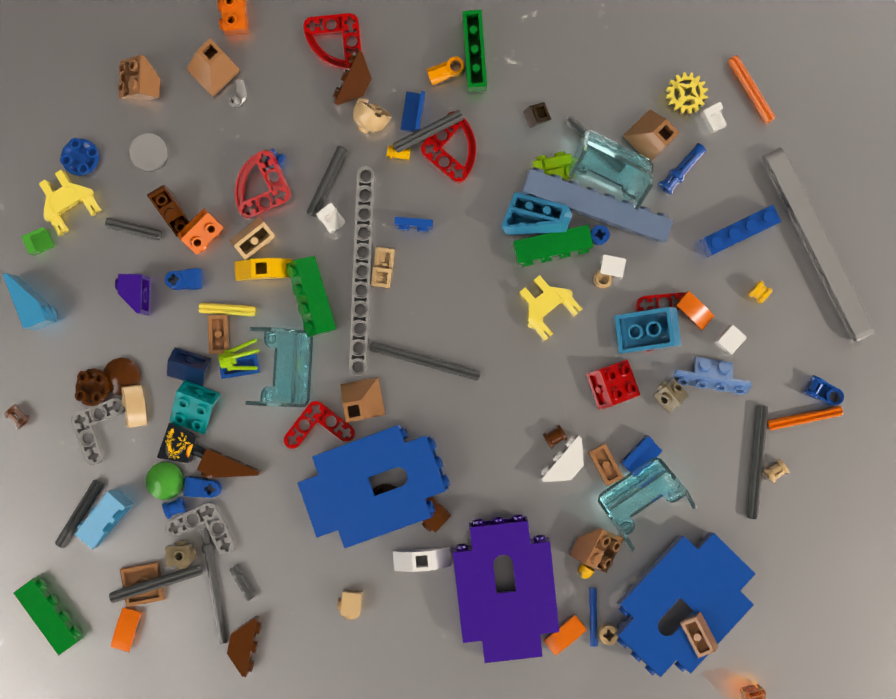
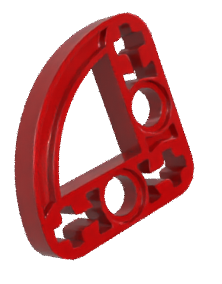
[303,13,362,70]
[421,111,476,183]
[235,150,291,218]

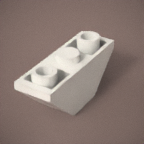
[540,435,584,482]
[393,547,452,572]

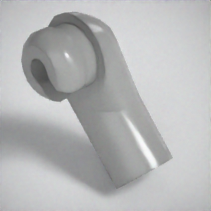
[229,80,247,108]

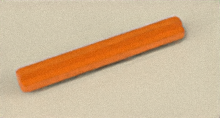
[728,55,775,123]
[767,405,843,430]

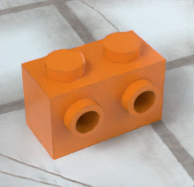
[217,0,249,36]
[177,208,224,255]

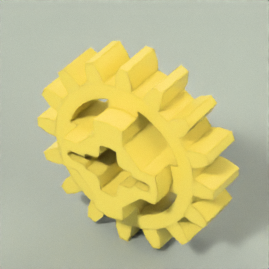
[665,72,708,115]

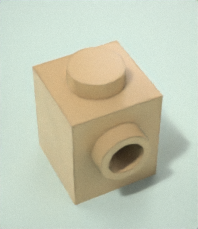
[337,589,363,620]

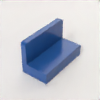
[401,91,425,132]
[620,435,662,478]

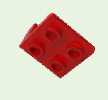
[586,359,640,410]

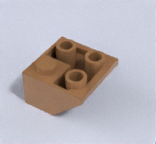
[186,38,240,97]
[118,55,160,100]
[622,110,680,163]
[340,377,385,422]
[569,528,623,573]

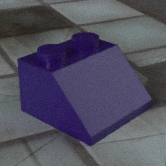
[115,274,150,316]

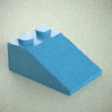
[2,273,57,331]
[614,307,682,354]

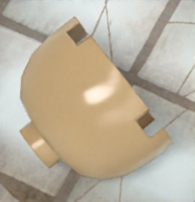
[353,98,392,134]

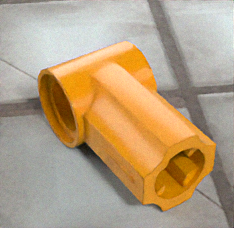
[426,56,465,86]

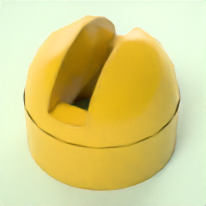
[578,563,595,579]

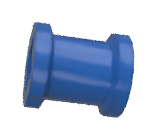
[162,496,187,519]

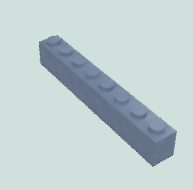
[519,167,674,243]

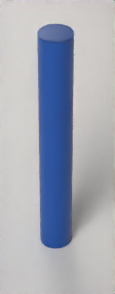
[589,587,598,647]

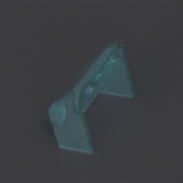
[568,129,653,210]
[245,327,313,407]
[598,458,696,551]

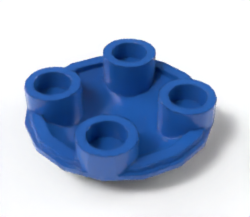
[60,138,99,176]

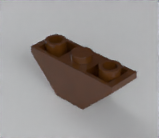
[332,49,372,105]
[147,185,190,237]
[227,616,262,677]

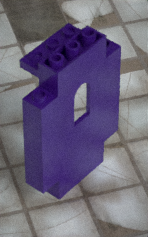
[452,514,559,663]

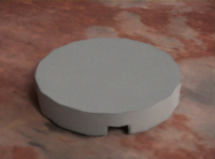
[129,133,168,172]

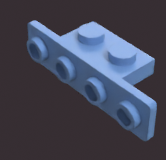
[672,356,752,394]

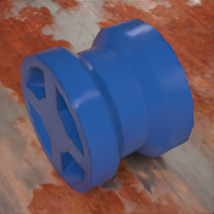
[265,148,287,169]
[590,225,610,245]

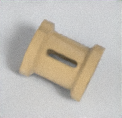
[763,459,790,484]

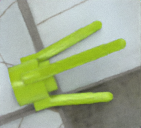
[218,339,260,371]

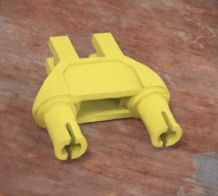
[39,170,102,236]
[519,275,583,341]

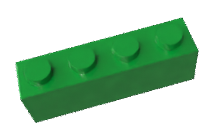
[462,10,487,93]
[512,224,593,267]
[286,256,336,338]
[13,576,82,656]

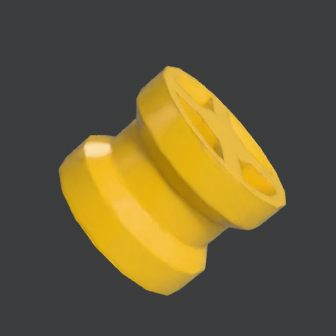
[748,280,773,304]

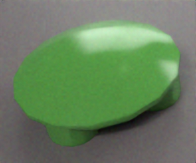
[146,462,184,500]

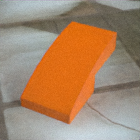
[675,291,714,331]
[110,608,142,652]
[543,614,587,656]

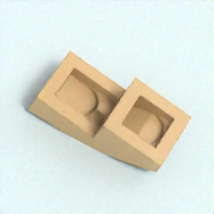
[371,246,395,288]
[122,384,147,428]

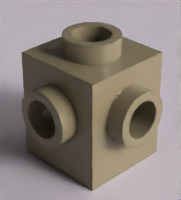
[653,378,689,413]
[165,540,196,569]

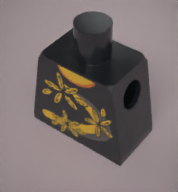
[157,422,207,463]

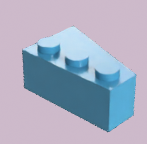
[501,192,573,235]
[74,489,134,550]

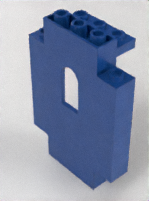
[297,424,450,549]
[615,532,756,677]

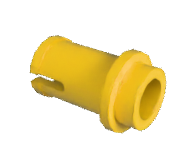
[386,144,411,161]

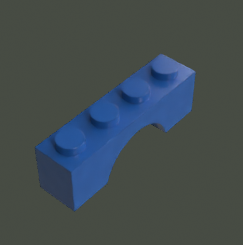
[699,205,782,257]

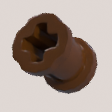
[3,404,30,429]
[543,425,568,449]

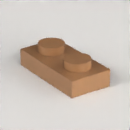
[208,315,229,354]
[588,443,624,486]

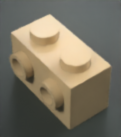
[229,217,275,260]

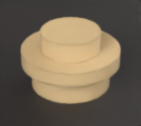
[593,270,613,289]

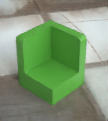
[21,227,55,256]

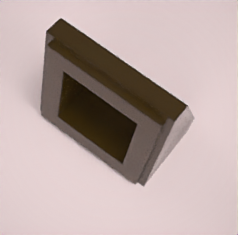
[523,102,551,128]

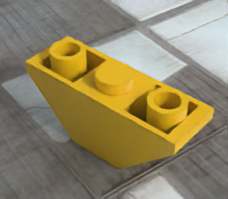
[235,258,292,281]

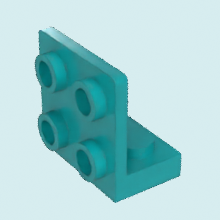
[169,380,220,434]

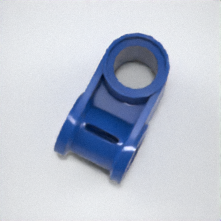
[165,268,203,290]
[804,375,844,405]
[183,476,222,498]

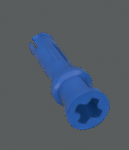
[658,143,707,195]

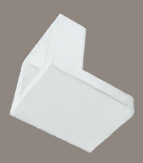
[700,102,727,134]
[316,203,346,234]
[600,254,626,279]
[714,325,747,355]

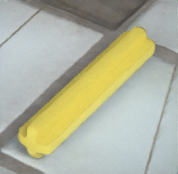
[199,303,256,316]

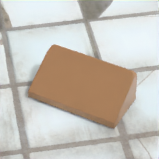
[680,612,718,658]

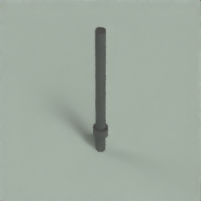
[201,529,228,644]

